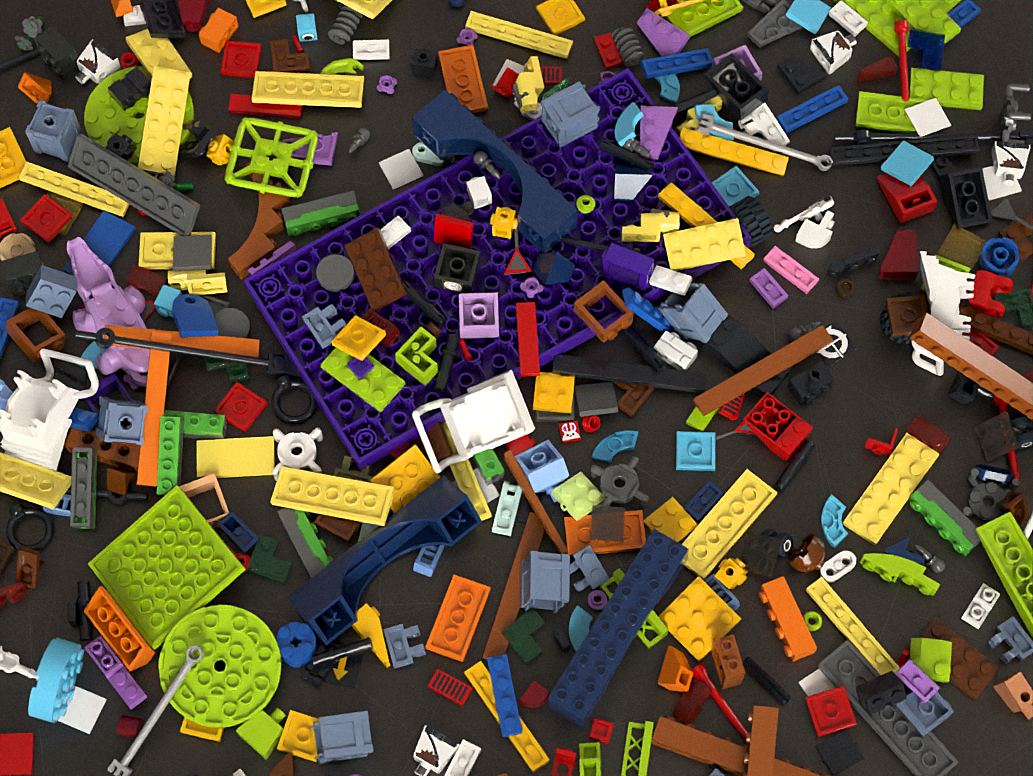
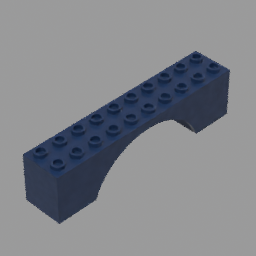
[412,90,577,253]
[287,476,482,645]
[548,529,689,728]

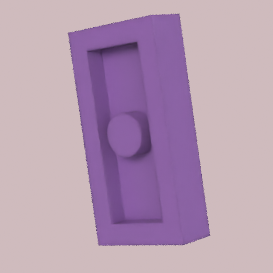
[749,268,788,309]
[895,659,940,703]

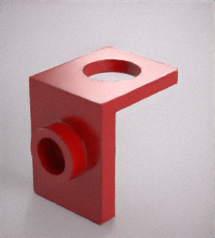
[490,67,519,98]
[864,428,898,455]
[550,748,577,776]

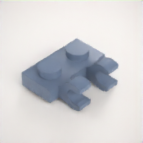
[302,304,346,349]
[569,545,610,592]
[988,616,1033,665]
[383,624,426,669]

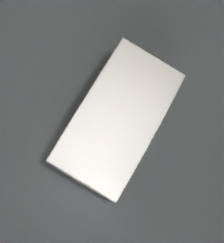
[961,583,1000,629]

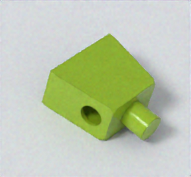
[236,708,286,760]

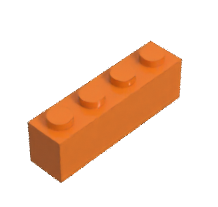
[759,576,817,662]

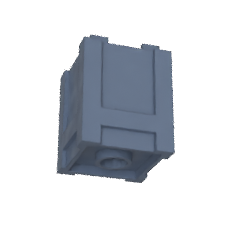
[541,81,600,148]
[25,100,82,162]
[658,283,728,343]
[95,396,148,445]
[520,551,570,613]
[310,711,374,764]

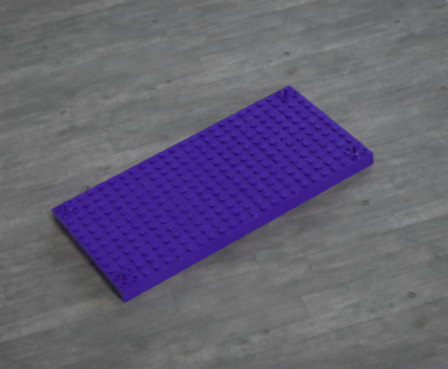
[244,68,751,471]

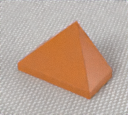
[111,0,134,17]
[18,72,52,104]

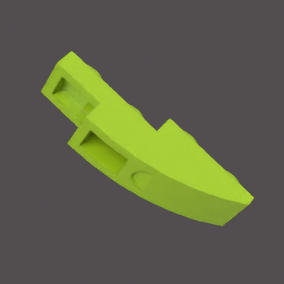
[860,553,940,596]
[579,742,602,776]

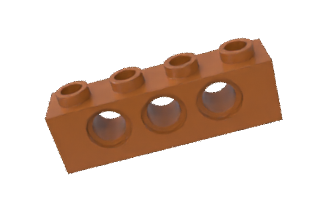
[65,428,140,473]

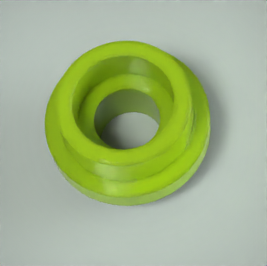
[576,195,595,214]
[803,611,822,631]

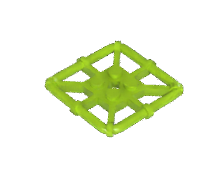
[225,117,318,198]

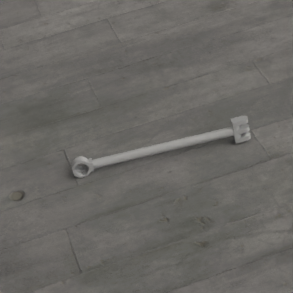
[697,114,833,171]
[108,645,205,776]

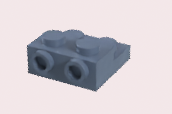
[897,691,954,737]

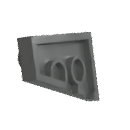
[746,0,803,47]

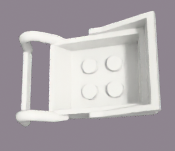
[912,251,975,376]
[0,348,99,471]
[412,370,535,473]

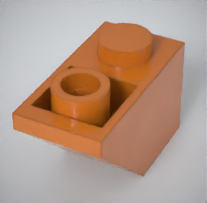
[658,646,693,692]

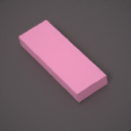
[763,246,819,294]

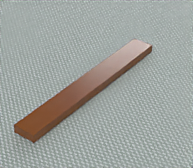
[693,325,833,417]
[482,512,545,661]

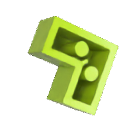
[395,327,438,386]

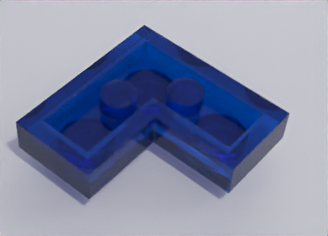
[908,28,945,71]

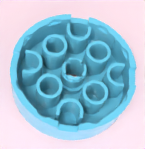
[28,637,84,723]

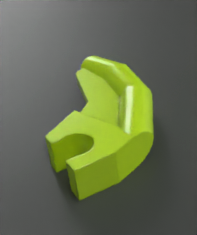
[320,58,364,76]

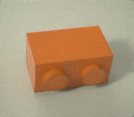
[199,8,239,53]

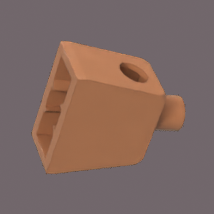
[993,671,1033,720]

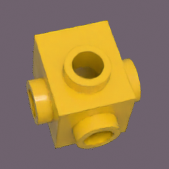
[206,134,234,165]
[490,207,518,239]
[715,558,748,589]

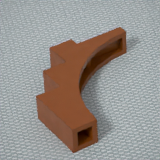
[228,161,292,280]

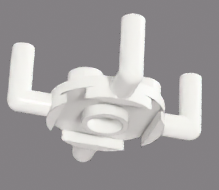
[272,427,323,481]

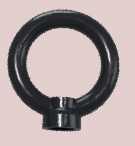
[271,375,317,424]
[6,503,54,551]

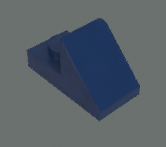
[217,511,259,553]
[883,537,925,566]

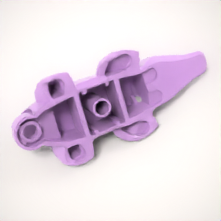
[66,237,160,387]

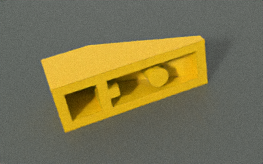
[352,603,390,668]

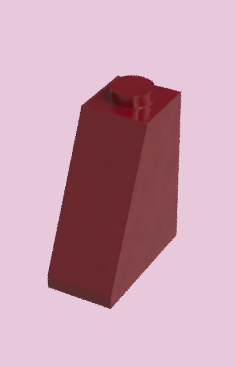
[178,0,211,32]
[878,229,919,280]

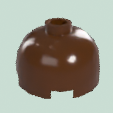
[787,533,826,573]

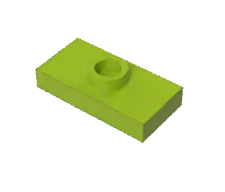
[686,407,719,432]

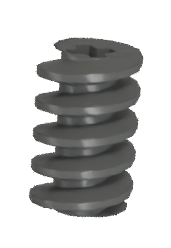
[328,5,363,44]
[612,27,645,68]

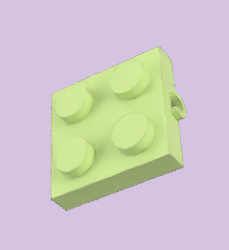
[551,472,606,521]

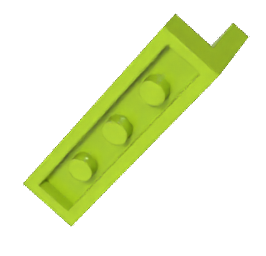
[600,568,668,649]
[621,721,654,776]

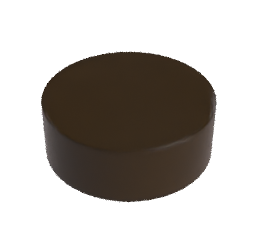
[836,279,856,298]

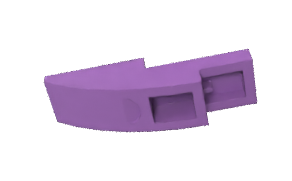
[85,636,147,710]

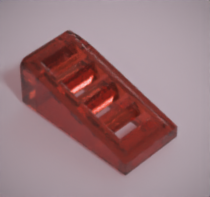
[857,56,898,82]
[361,308,400,347]

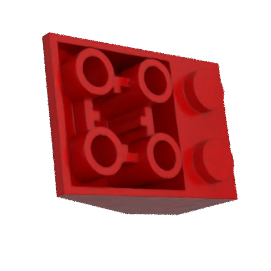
[876,173,937,224]
[743,392,813,463]

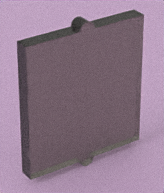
[590,505,625,543]

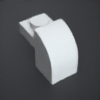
[795,210,835,248]

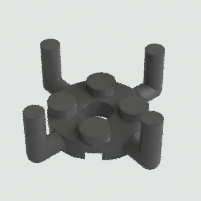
[1000,83,1031,144]
[590,456,649,514]
[962,468,1020,522]

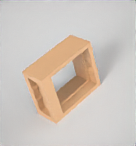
[179,473,229,528]

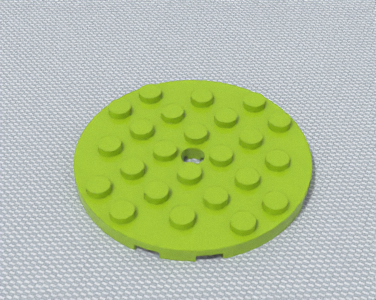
[84,66,194,166]
[159,605,282,728]

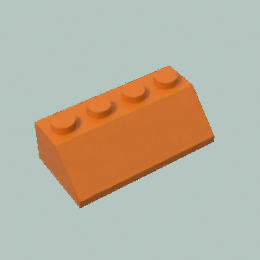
[84,586,156,672]

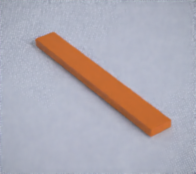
[104,325,259,358]
[136,331,171,487]

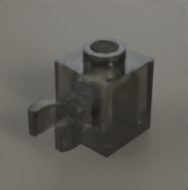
[441,201,474,222]

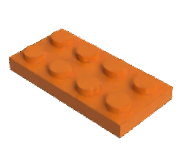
[438,45,488,114]
[564,510,646,557]
[426,575,491,662]

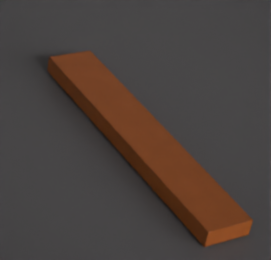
[504,450,568,554]

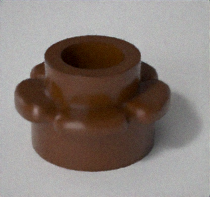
[424,321,441,338]

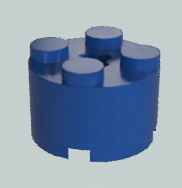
[977,237,1020,278]
[276,622,318,667]

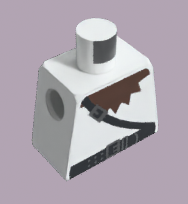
[810,31,856,74]
[75,40,121,84]
[991,141,1030,186]
[413,725,459,776]

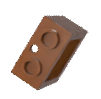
[574,280,633,343]
[6,308,66,363]
[710,634,745,690]

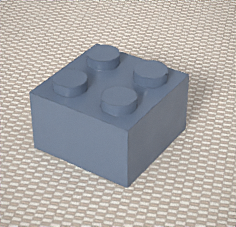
[26,265,77,318]

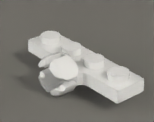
[738,103,790,152]

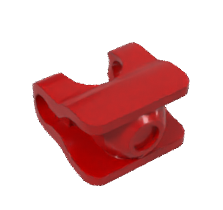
[968,270,1014,318]

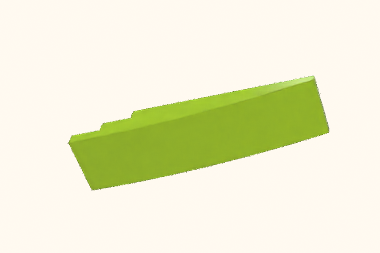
[975,512,1033,638]

